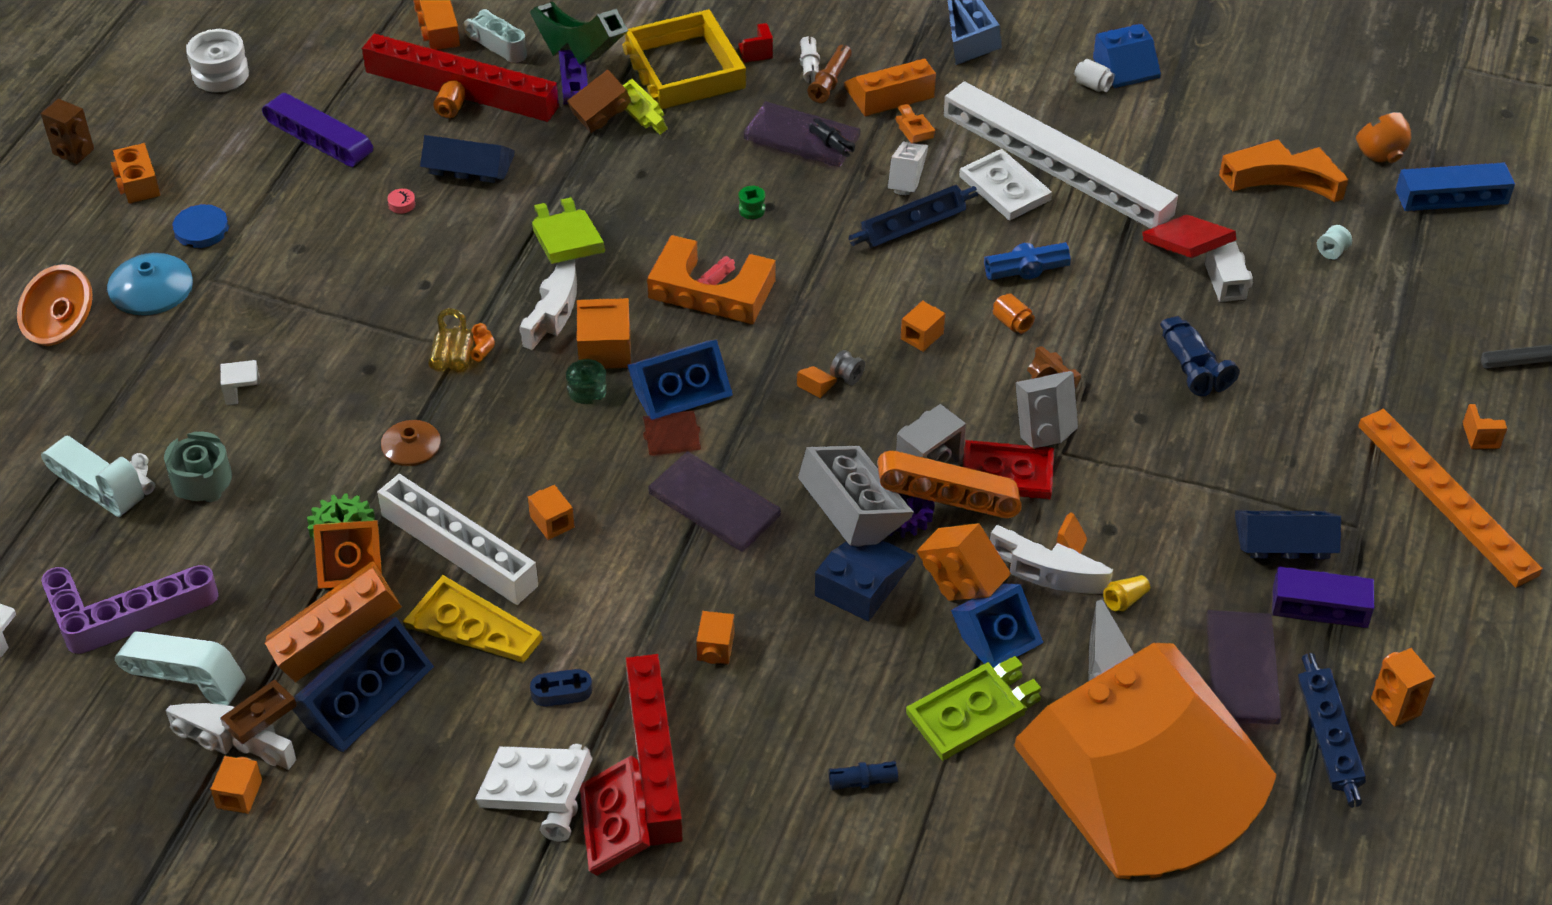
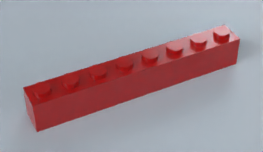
[362,33,559,122]

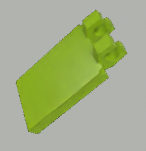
[532,197,605,264]
[906,656,1041,761]

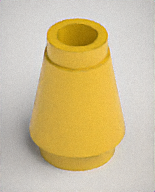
[1103,575,1150,611]

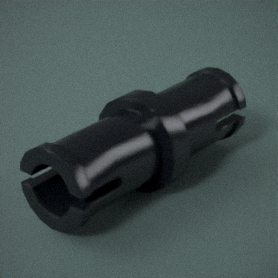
[808,118,855,157]

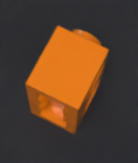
[110,143,161,203]
[1371,648,1435,727]

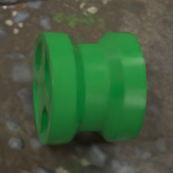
[739,185,765,220]

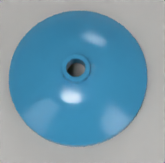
[107,253,193,315]

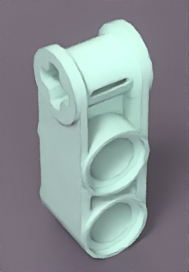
[463,9,527,63]

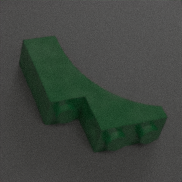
[530,2,628,65]

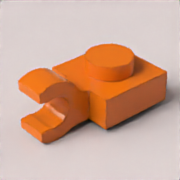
[895,104,936,144]

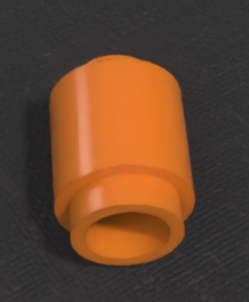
[433,81,466,118]
[993,294,1035,334]

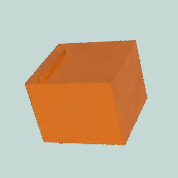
[577,298,631,369]

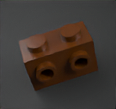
[40,98,94,164]

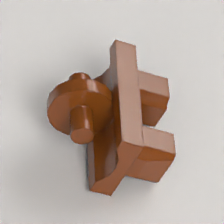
[1027,346,1081,388]

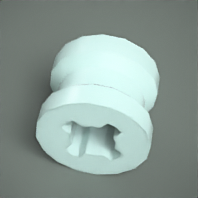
[1317,225,1352,259]

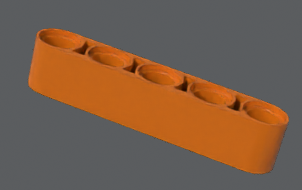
[877,450,1022,518]

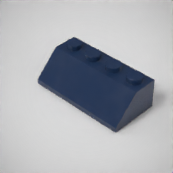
[292,617,434,752]

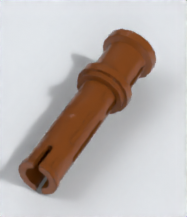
[807,45,852,103]

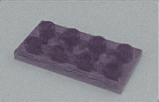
[744,101,860,167]
[648,451,781,552]
[1206,610,1281,725]

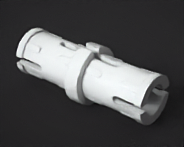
[800,36,820,83]

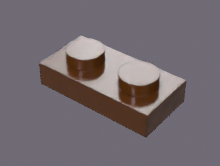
[220,679,297,745]

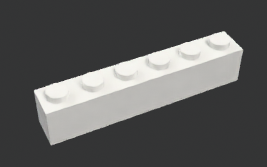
[377,474,538,605]

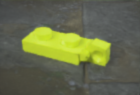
[623,79,668,135]

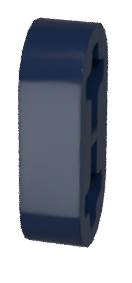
[530,669,593,707]

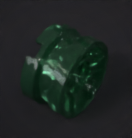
[565,359,607,404]

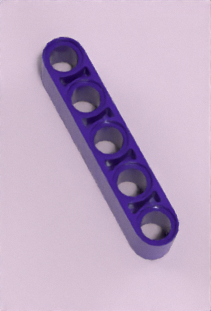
[262,93,373,167]

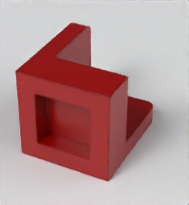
[738,23,773,62]

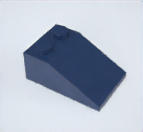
[815,540,915,622]

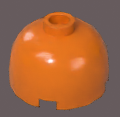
[1356,113,1411,163]

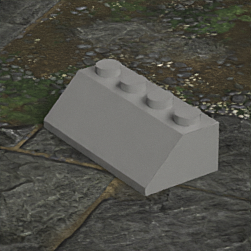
[798,446,913,547]

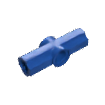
[984,242,1071,280]

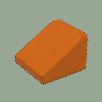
[797,366,837,398]
[1056,512,1087,554]

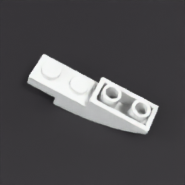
[520,259,577,350]
[990,525,1113,594]
[166,703,296,770]

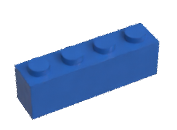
[1396,163,1515,211]

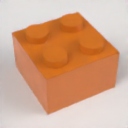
[916,523,1011,601]

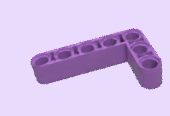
[42,565,218,654]

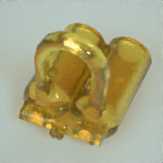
[428,308,474,372]

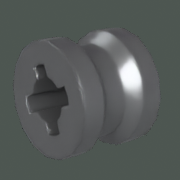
[830,350,865,386]

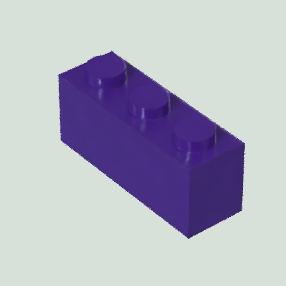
[1272,567,1374,628]

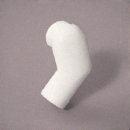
[130,453,155,495]

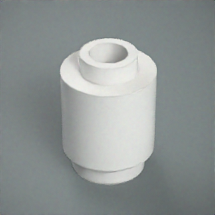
[1074,59,1114,92]

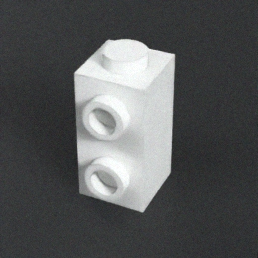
[1205,241,1253,302]

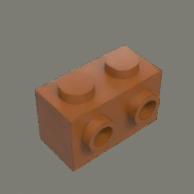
[567,69,631,133]

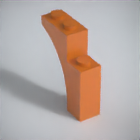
[1219,139,1348,202]

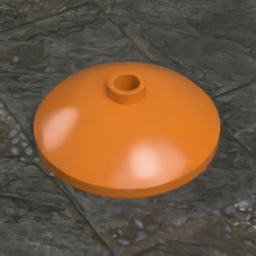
[17,264,92,346]

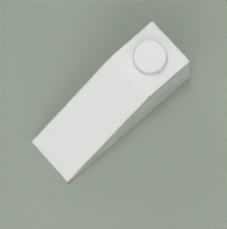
[888,142,929,195]

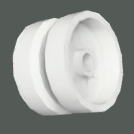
[187,29,249,92]

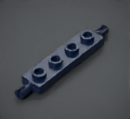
[848,184,978,248]
[1298,653,1366,808]

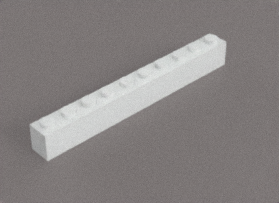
[944,81,1178,228]

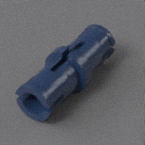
[828,761,898,791]

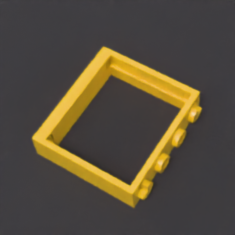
[622,9,746,109]

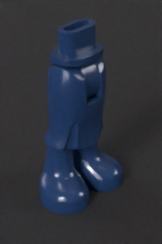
[1160,316,1240,396]

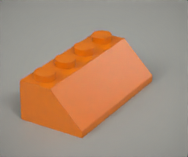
[265,561,402,682]

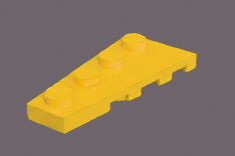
[403,575,543,663]

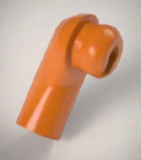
[470,323,495,362]

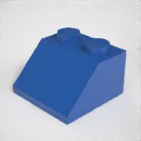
[1093,24,1161,88]
[951,584,1043,668]

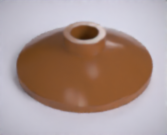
[381,420,441,466]

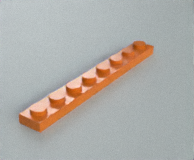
[1358,408,1543,588]

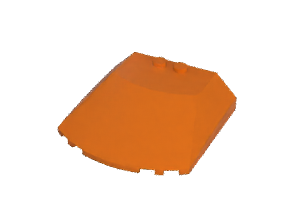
[1014,643,1276,879]

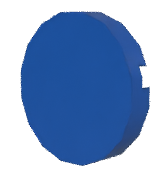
[172,204,229,248]

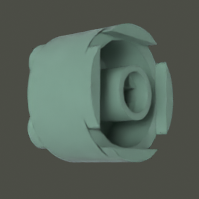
[164,432,232,502]

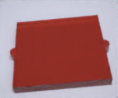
[643,411,701,455]

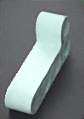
[41,436,144,517]
[115,631,246,706]

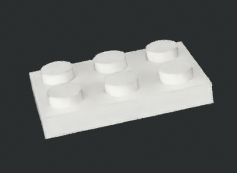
[959,149,1052,221]
[475,747,592,812]

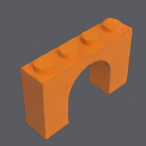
[647,235,776,324]

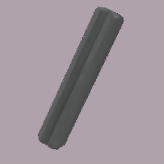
[1481,344,1552,369]

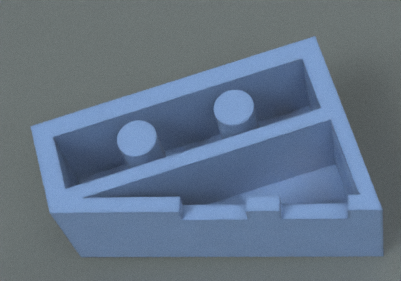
[948,0,1002,65]

